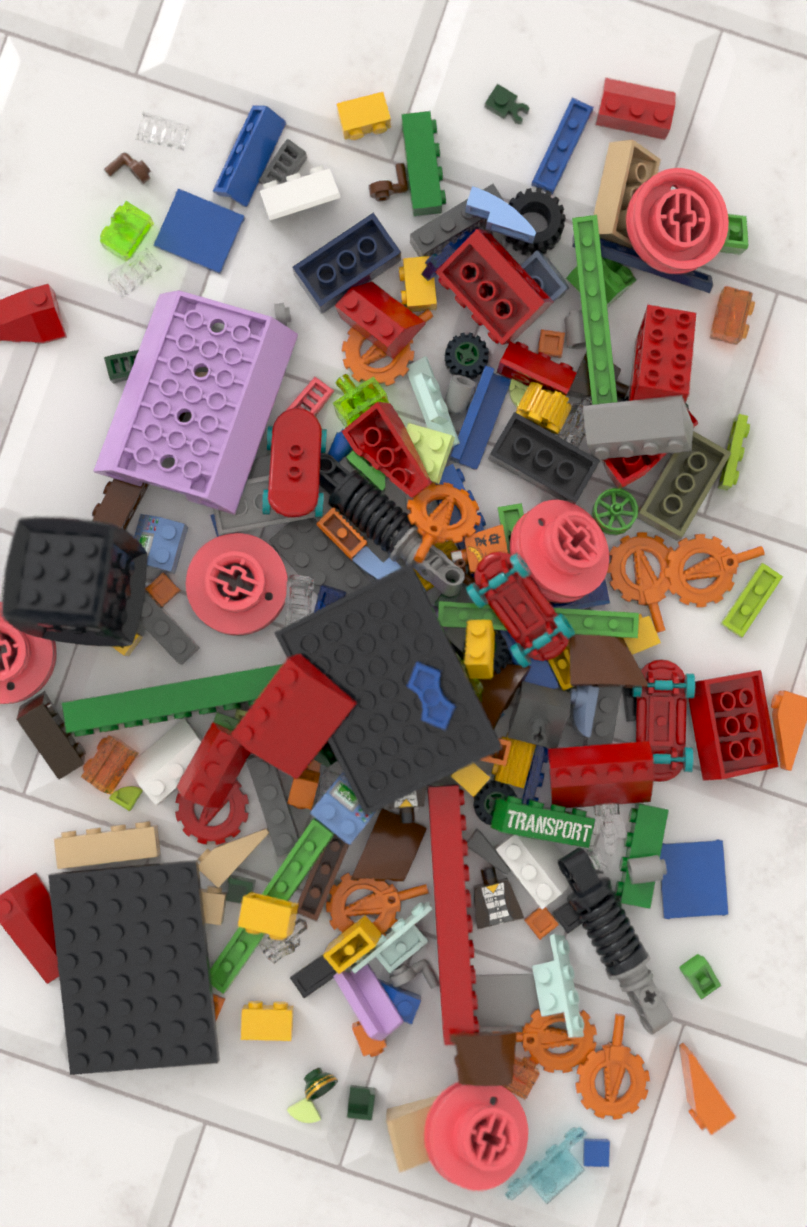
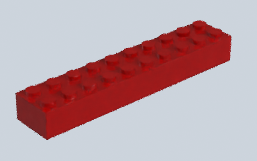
[427,784,479,1046]

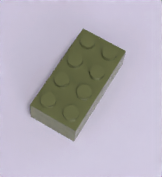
[637,431,731,541]

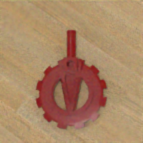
[175,778,249,845]

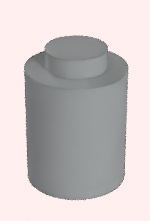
[565,310,586,349]
[444,375,475,415]
[627,855,667,885]

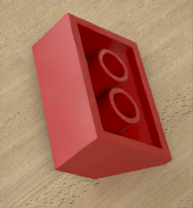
[595,77,676,140]
[335,282,426,360]
[496,341,577,396]
[176,722,251,808]

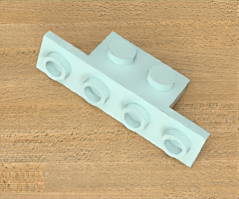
[407,356,460,447]
[351,901,433,973]
[532,934,584,1038]

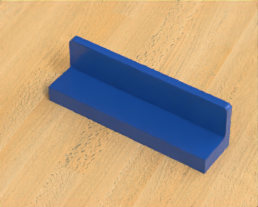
[213,105,286,207]
[450,365,511,470]

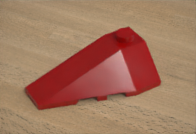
[0,284,67,344]
[342,402,432,498]
[602,409,698,489]
[0,872,59,984]

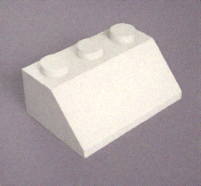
[259,165,341,220]
[128,718,203,805]
[494,834,570,909]

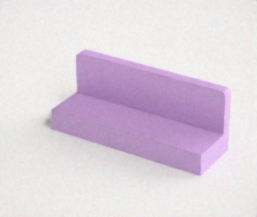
[333,963,403,1041]

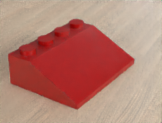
[230,653,357,779]
[688,670,779,781]
[548,741,654,808]

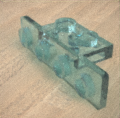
[505,1127,587,1204]

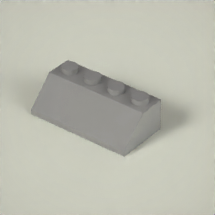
[583,395,694,460]

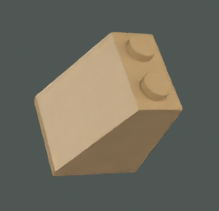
[386,1095,439,1173]

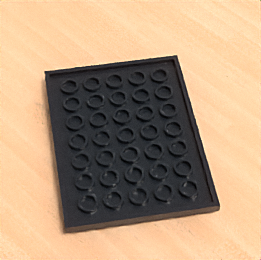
[274,563,503,816]
[48,860,220,1075]

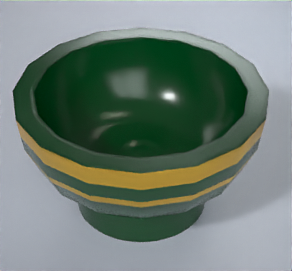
[304,1068,338,1102]

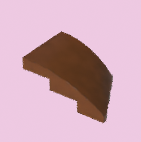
[570,635,648,688]
[468,663,531,729]
[351,808,427,882]
[450,1030,517,1086]

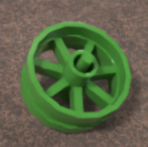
[592,488,638,536]

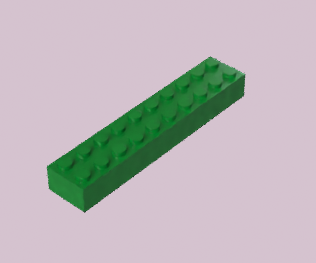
[62,664,283,737]

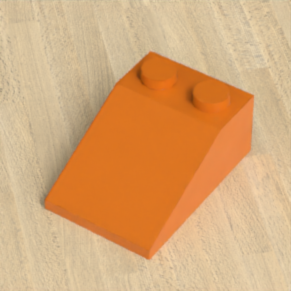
[679,1043,736,1135]

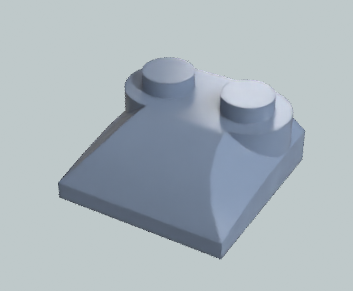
[521,250,570,302]
[568,686,599,738]

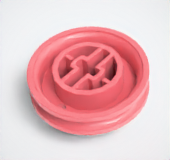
[626,168,729,274]
[510,500,609,603]
[186,533,289,636]
[0,602,57,704]
[424,1082,528,1191]

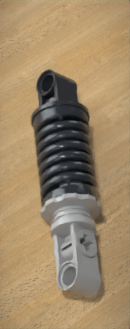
[319,454,464,596]
[558,847,673,1035]

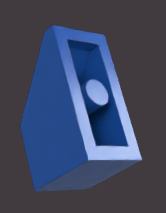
[378,979,421,1024]

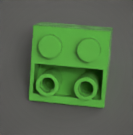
[566,257,637,307]

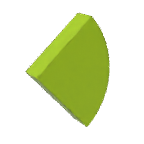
[108,786,143,811]

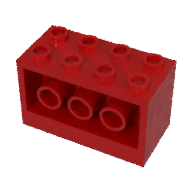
[436,229,554,345]
[628,304,697,403]

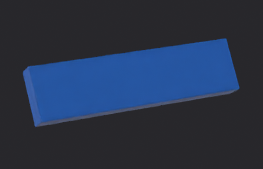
[531,97,594,195]

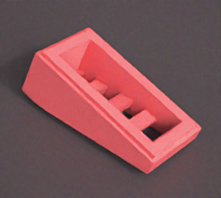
[286,377,334,417]

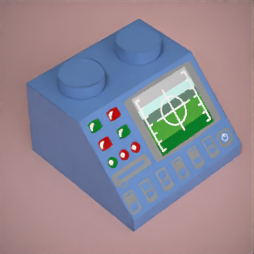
[134,514,188,574]
[310,772,377,845]

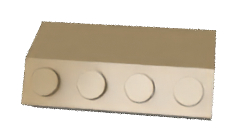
[594,139,661,249]

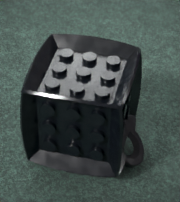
[1,517,147,647]

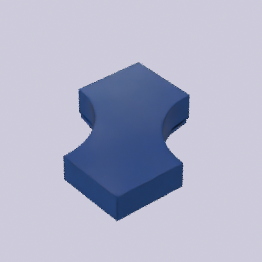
[407,662,456,730]

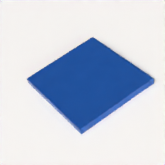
[154,188,245,274]
[660,839,728,919]

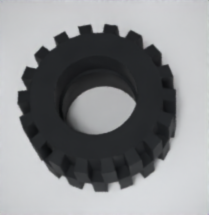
[506,188,566,256]

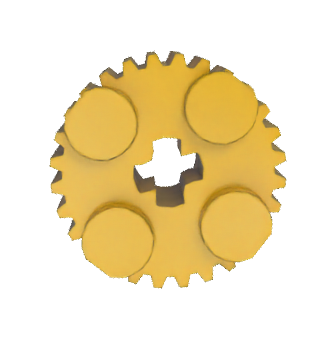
[516,382,572,435]

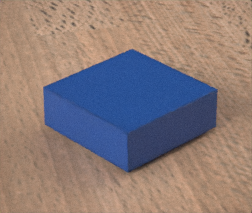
[583,1138,610,1167]

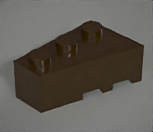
[16,691,86,780]

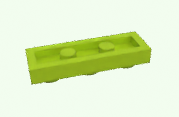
[718,414,750,490]
[720,563,783,638]

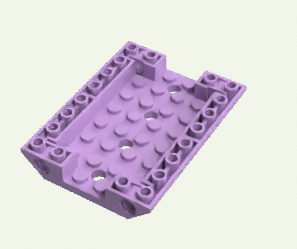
[94,290,298,515]

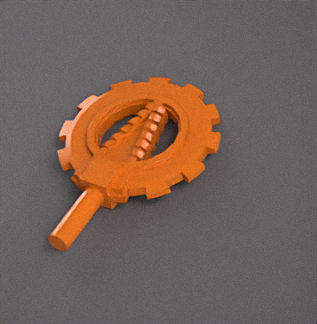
[342,309,434,387]
[407,482,481,563]
[607,532,674,633]
[664,534,765,607]
[326,872,429,936]
[492,1009,597,1073]
[575,1013,650,1120]

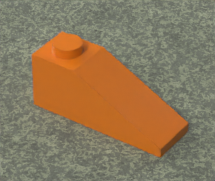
[771,690,807,771]

